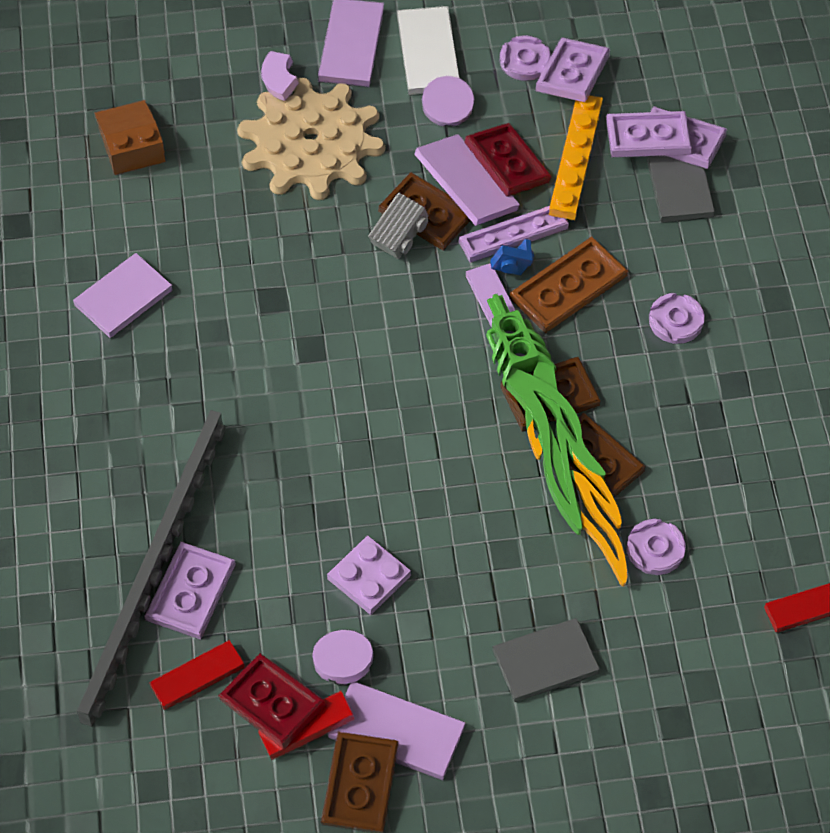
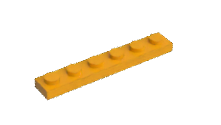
[549,95,603,220]

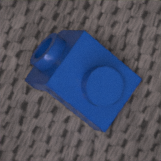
[490,239,534,276]

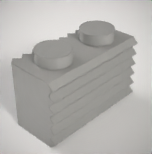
[368,193,428,259]

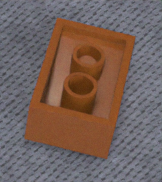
[94,100,166,175]

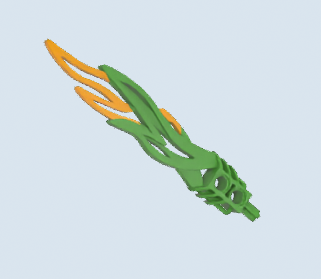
[486,294,627,587]

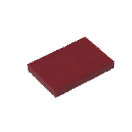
[464,123,552,197]
[218,653,326,749]

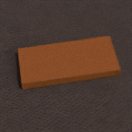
[509,237,628,333]

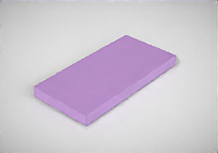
[318,0,384,87]
[415,134,519,226]
[328,682,465,780]

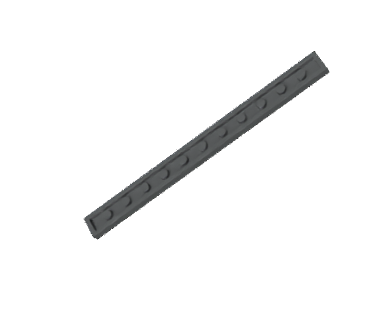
[77,410,226,727]

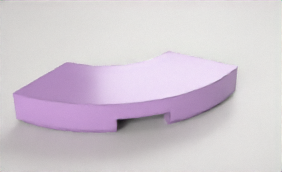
[261,51,299,101]

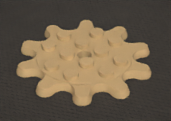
[237,78,385,200]

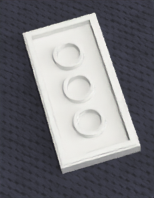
[397,6,459,95]

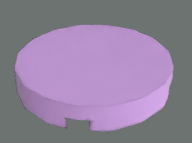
[500,36,551,81]
[422,76,474,126]
[649,293,704,344]
[626,519,686,575]
[312,630,373,684]

